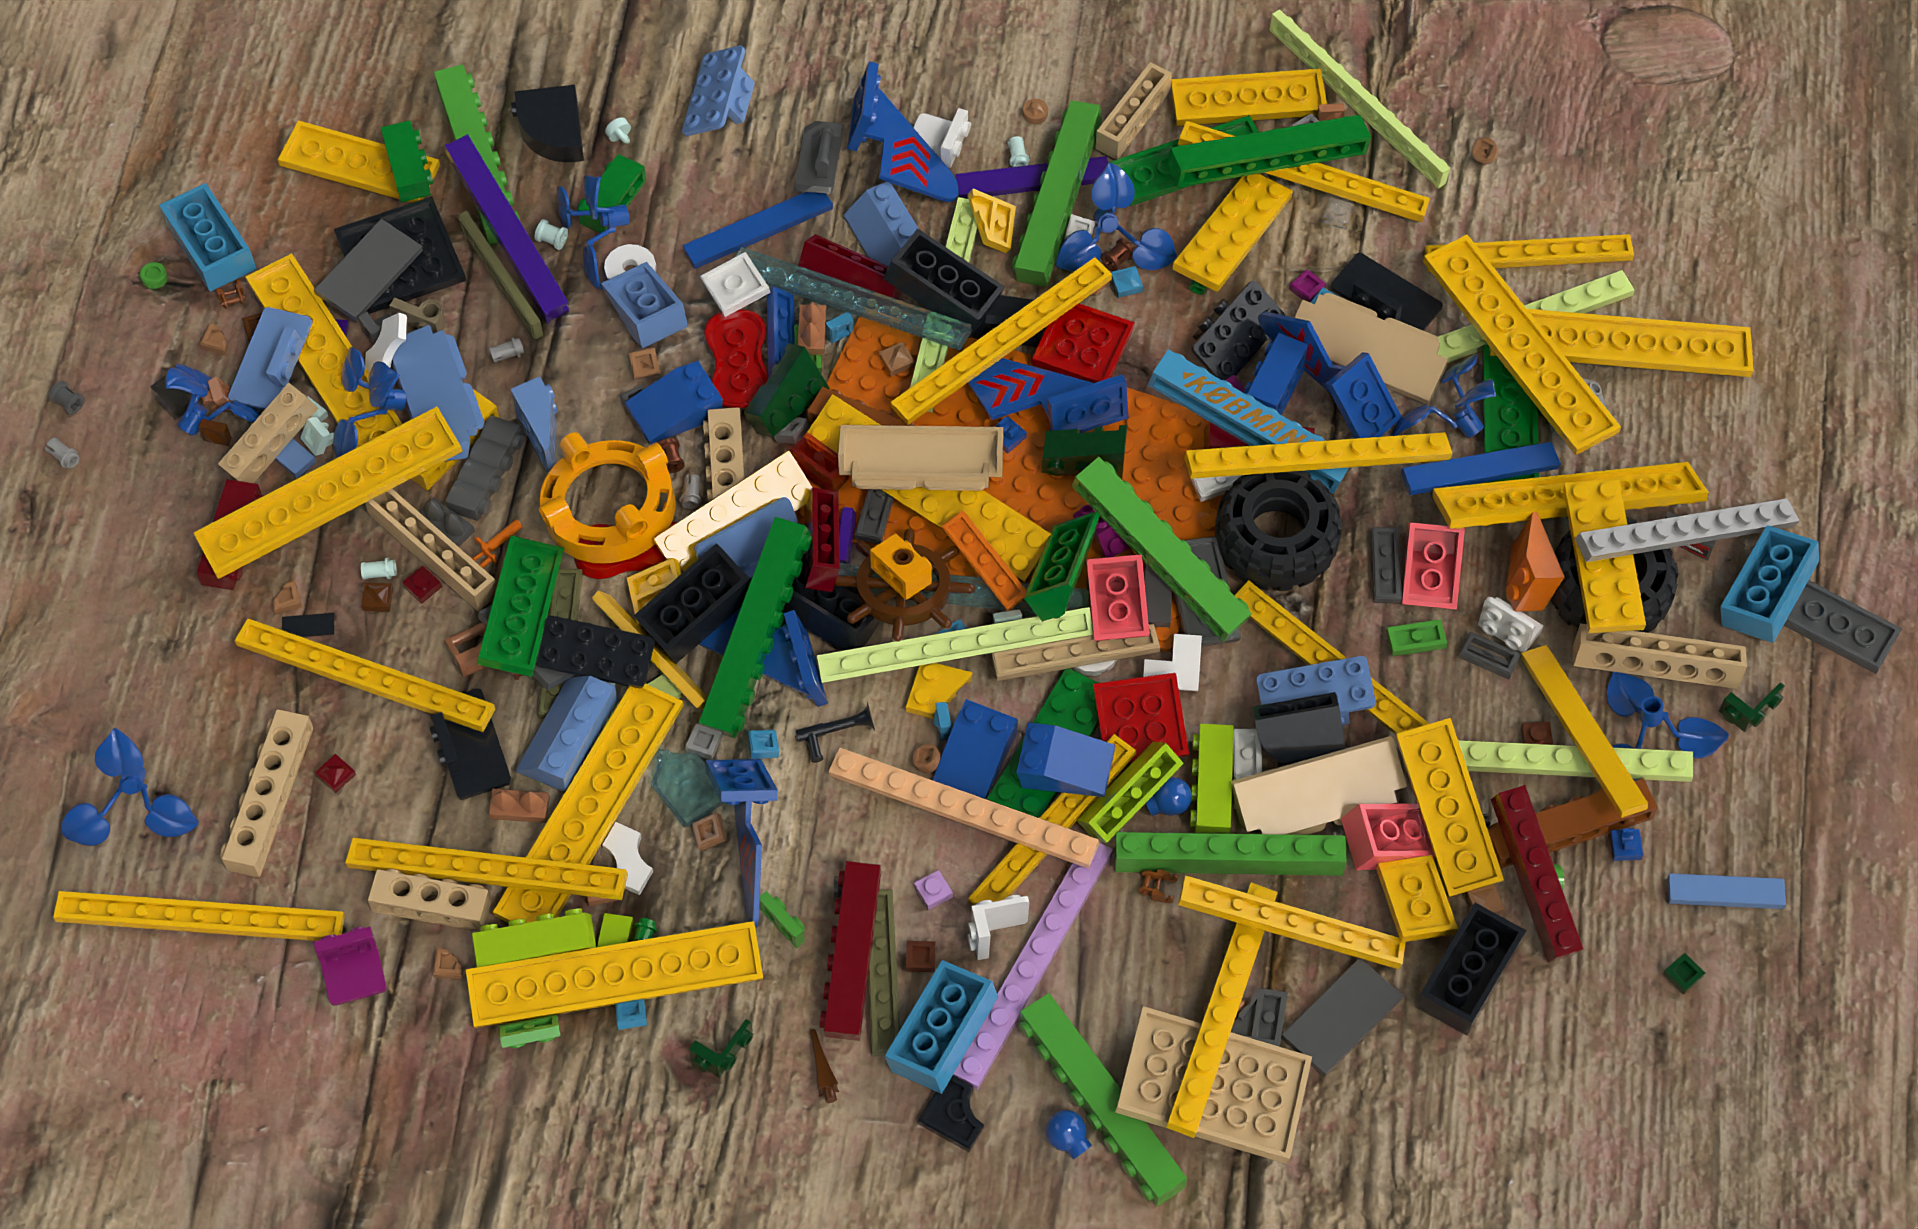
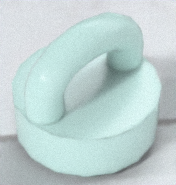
[605,118,631,144]

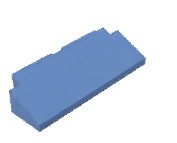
[391,325,484,461]

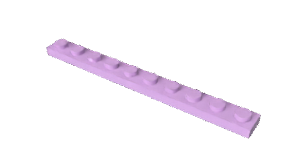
[953,842,1113,1090]

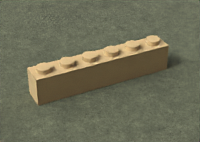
[365,489,497,612]

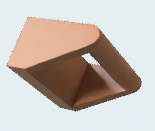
[444,623,486,677]

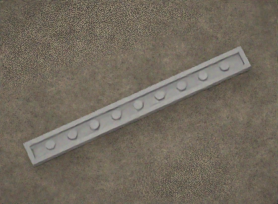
[1574,498,1799,562]

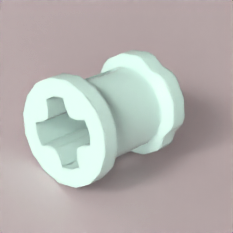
[535,219,568,250]

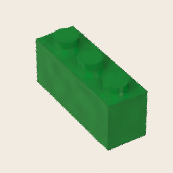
[380,120,433,203]
[577,154,646,236]

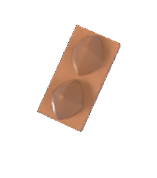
[798,302,826,355]
[489,789,550,823]

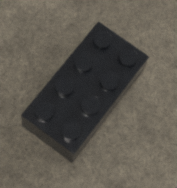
[883,228,1005,337]
[634,543,751,664]
[1416,902,1527,1036]

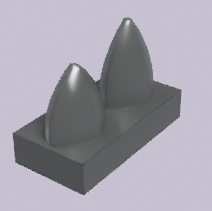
[419,497,475,547]

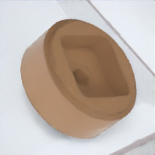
[1023,99,1048,124]
[1472,138,1499,165]
[913,744,942,773]

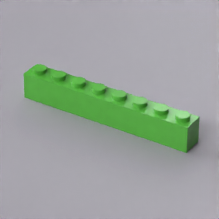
[434,64,520,245]
[1012,100,1102,287]
[1072,457,1252,643]
[1115,832,1347,876]
[1019,993,1187,1207]

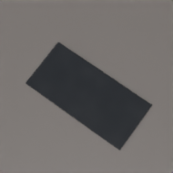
[282,613,334,637]

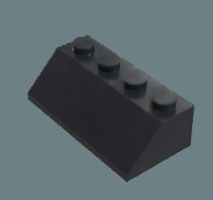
[782,554,886,651]

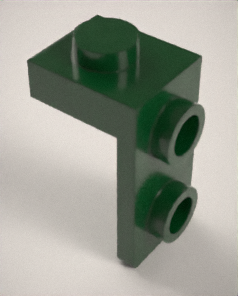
[1719,682,1785,732]
[689,1019,754,1078]

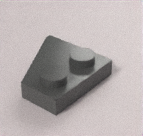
[1231,988,1288,1047]

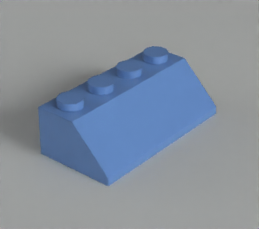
[844,182,919,266]
[516,676,618,792]

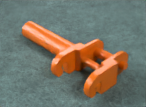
[469,519,523,568]

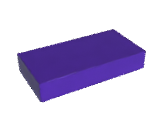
[839,507,856,567]

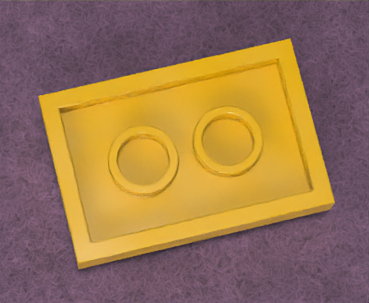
[1376,855,1458,942]

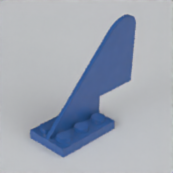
[699,608,828,707]

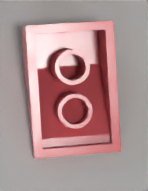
[1402,522,1465,609]
[1087,554,1150,641]
[1341,804,1435,870]

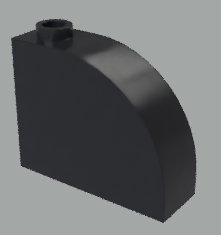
[511,85,584,162]
[1252,692,1346,765]

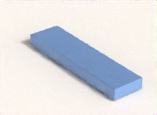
[1667,873,1786,909]

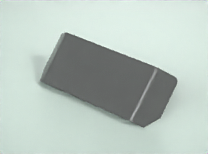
[794,121,843,194]

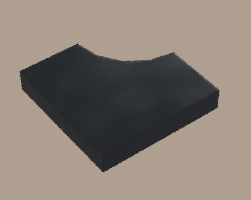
[918,1076,984,1153]

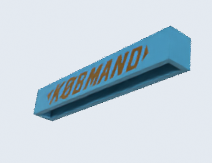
[1148,349,1350,494]

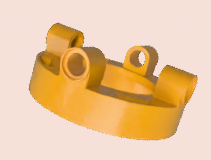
[538,432,676,563]

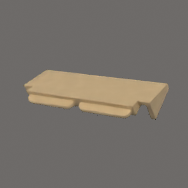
[1295,293,1448,405]
[838,425,1003,491]
[1231,736,1407,835]

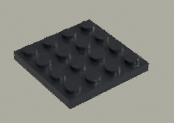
[334,196,466,314]

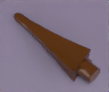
[810,1029,839,1103]

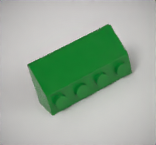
[1024,511,1100,622]

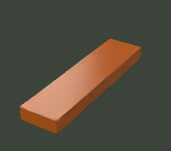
[941,510,1027,611]

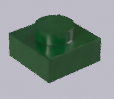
[1663,953,1706,995]

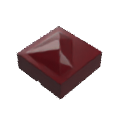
[315,754,356,794]

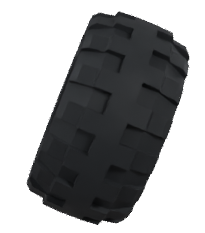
[1215,471,1342,591]
[1551,517,1679,633]

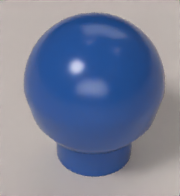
[1146,777,1192,816]
[1045,1110,1092,1160]

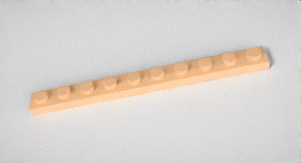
[828,748,1100,869]

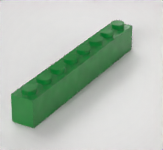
[1167,115,1371,188]
[699,517,812,739]

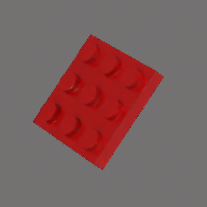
[1032,303,1135,383]
[1093,673,1189,765]

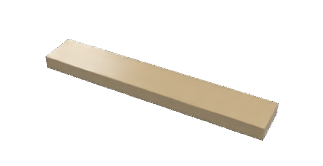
[992,624,1160,681]

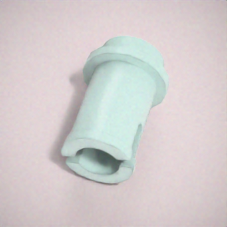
[1008,136,1030,167]
[361,558,397,580]

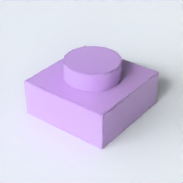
[914,870,953,910]

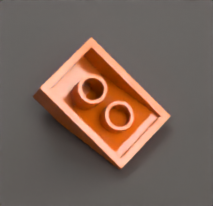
[1505,512,1564,612]

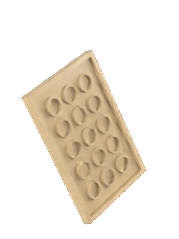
[1115,1006,1312,1164]

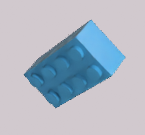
[159,183,257,292]
[1720,525,1819,643]
[885,960,998,1094]

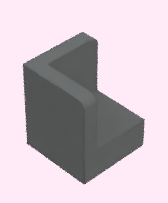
[358,312,391,345]

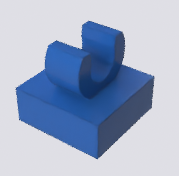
[995,416,1027,454]
[1609,828,1643,861]

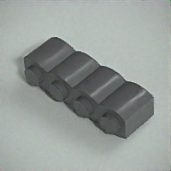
[446,415,524,521]

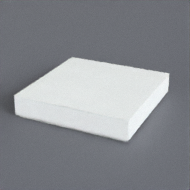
[700,252,771,317]

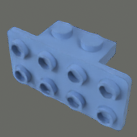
[682,45,755,136]
[228,307,312,410]
[694,497,799,580]
[1257,656,1376,727]

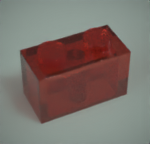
[790,432,849,491]

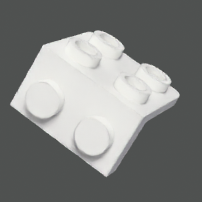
[913,108,971,168]
[1478,597,1543,652]
[967,895,1029,960]

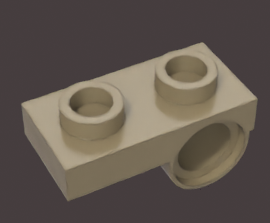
[389,298,446,334]

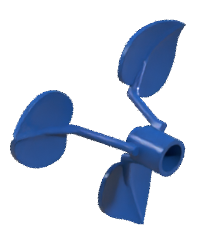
[1056,162,1177,272]
[557,175,629,290]
[333,347,406,458]
[1392,354,1496,438]
[165,364,261,435]
[1607,672,1729,781]
[61,728,199,846]

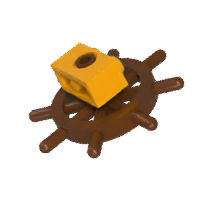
[835,528,975,642]

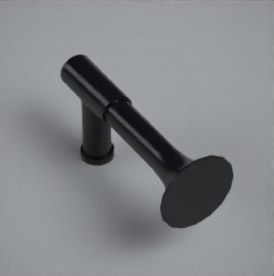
[796,702,875,763]

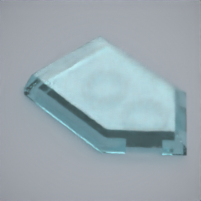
[651,749,724,828]

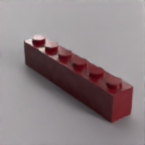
[1490,785,1583,963]
[819,861,882,1041]

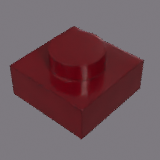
[402,565,442,604]

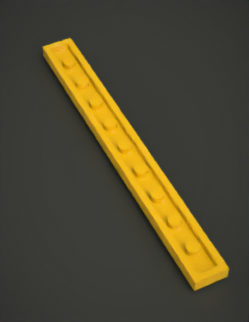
[1178,121,1430,223]
[891,257,1112,425]
[1184,432,1453,479]
[1234,580,1430,735]
[235,619,496,732]
[345,838,628,900]
[1166,882,1278,1138]
[53,891,345,941]

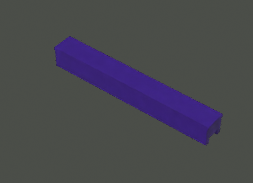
[444,134,569,324]

